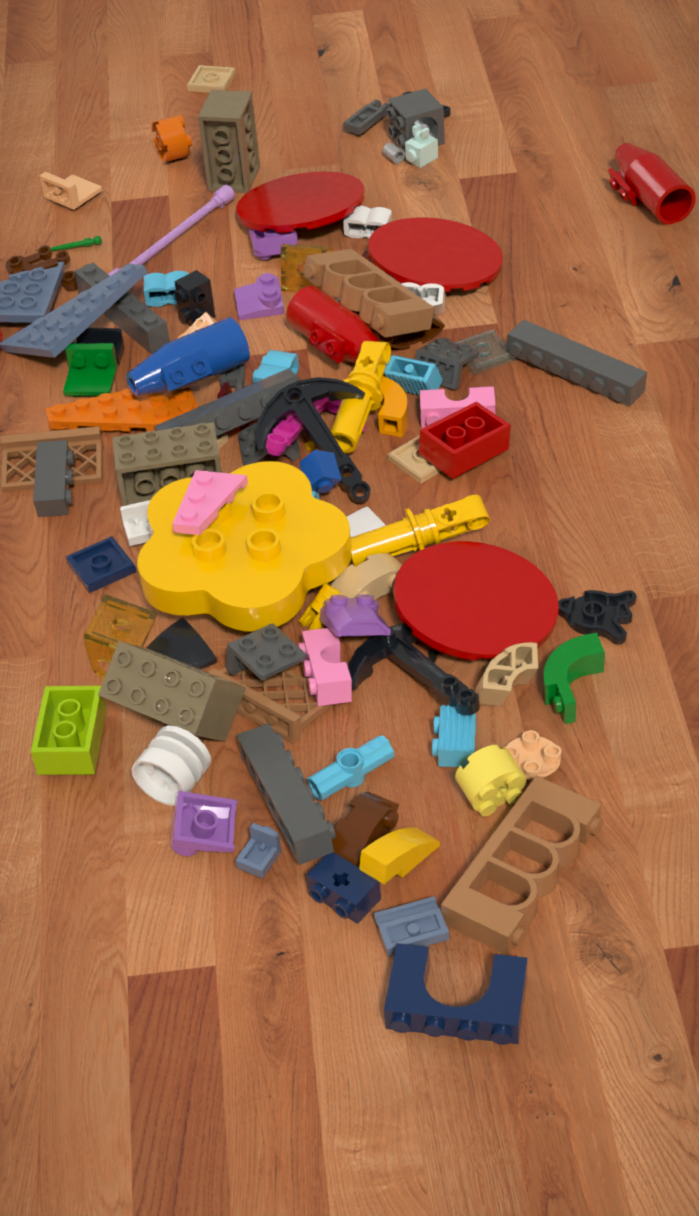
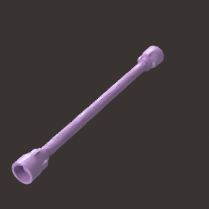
[108,185,235,276]

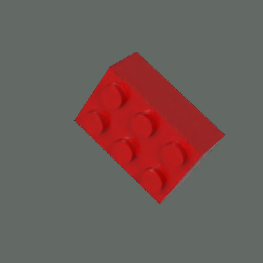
[419,401,511,479]

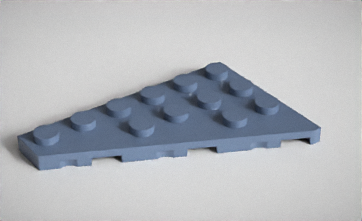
[0,262,65,323]
[0,263,148,358]

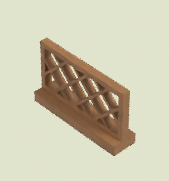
[1,426,104,492]
[208,666,334,744]

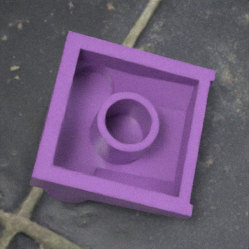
[249,229,298,259]
[234,273,284,320]
[320,594,391,637]
[170,791,238,856]

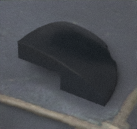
[146,618,217,669]

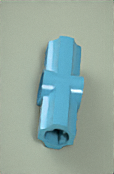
[307,735,394,801]

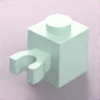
[405,124,438,168]

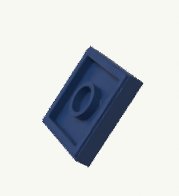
[65,536,137,593]

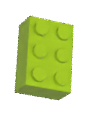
[31,686,107,775]

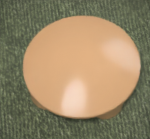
[505,730,562,779]

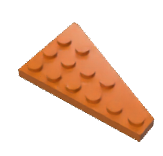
[45,387,198,432]

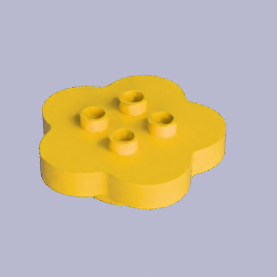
[137,461,352,632]

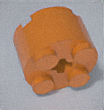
[151,115,192,163]

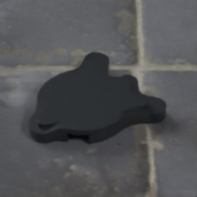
[558,590,637,644]

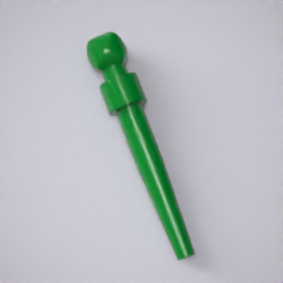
[50,236,102,251]

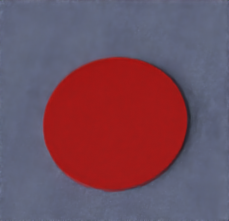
[236,171,365,233]
[368,217,503,292]
[393,541,559,661]

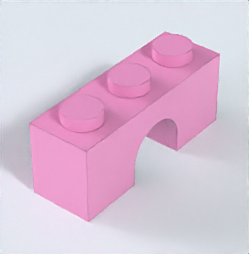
[420,387,496,428]
[297,628,352,706]

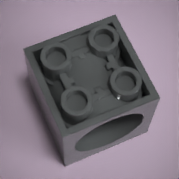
[387,88,445,152]

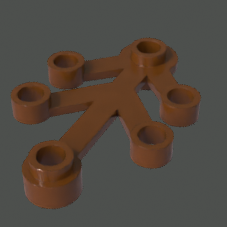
[5,245,78,292]

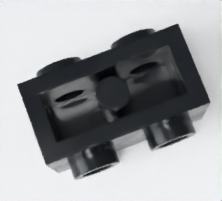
[174,270,216,326]

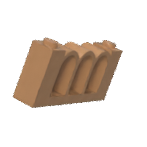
[304,249,435,337]
[441,776,603,956]

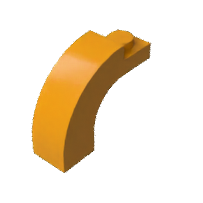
[347,376,408,438]

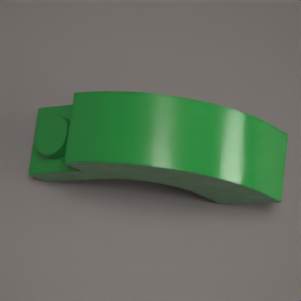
[543,633,605,724]

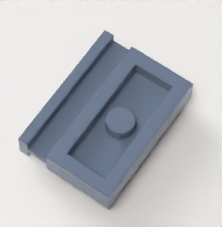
[374,896,450,957]

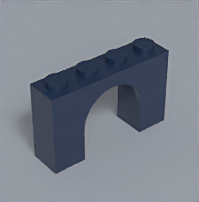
[384,943,527,1045]

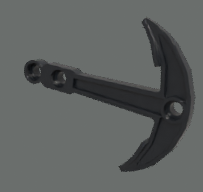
[256,377,370,504]
[348,623,480,715]

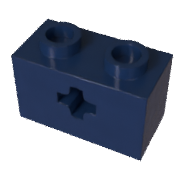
[306,853,381,924]

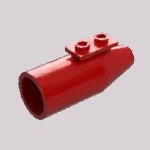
[608,143,696,225]
[286,286,381,364]

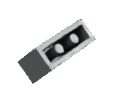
[33,440,75,517]

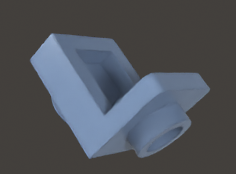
[235,823,282,879]

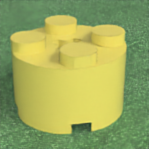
[455,745,526,817]

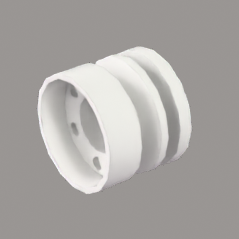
[131,726,211,806]

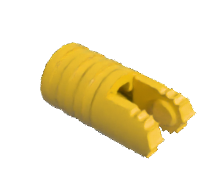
[299,582,345,630]

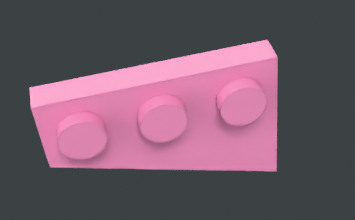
[172,470,248,535]

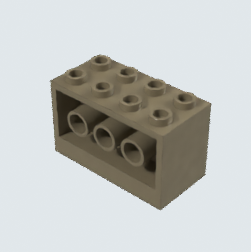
[198,90,260,193]
[112,422,222,506]
[98,641,246,742]

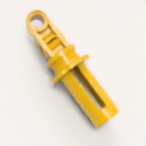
[330,341,391,453]
[351,495,490,567]

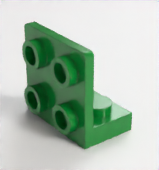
[63,343,118,397]

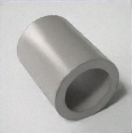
[382,142,405,164]

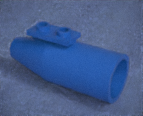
[126,317,250,396]

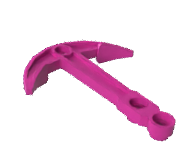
[265,397,366,456]

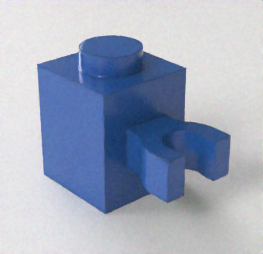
[299,450,342,493]

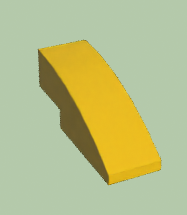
[359,827,440,884]

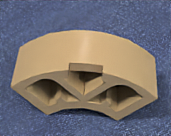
[331,553,402,600]
[475,642,538,706]

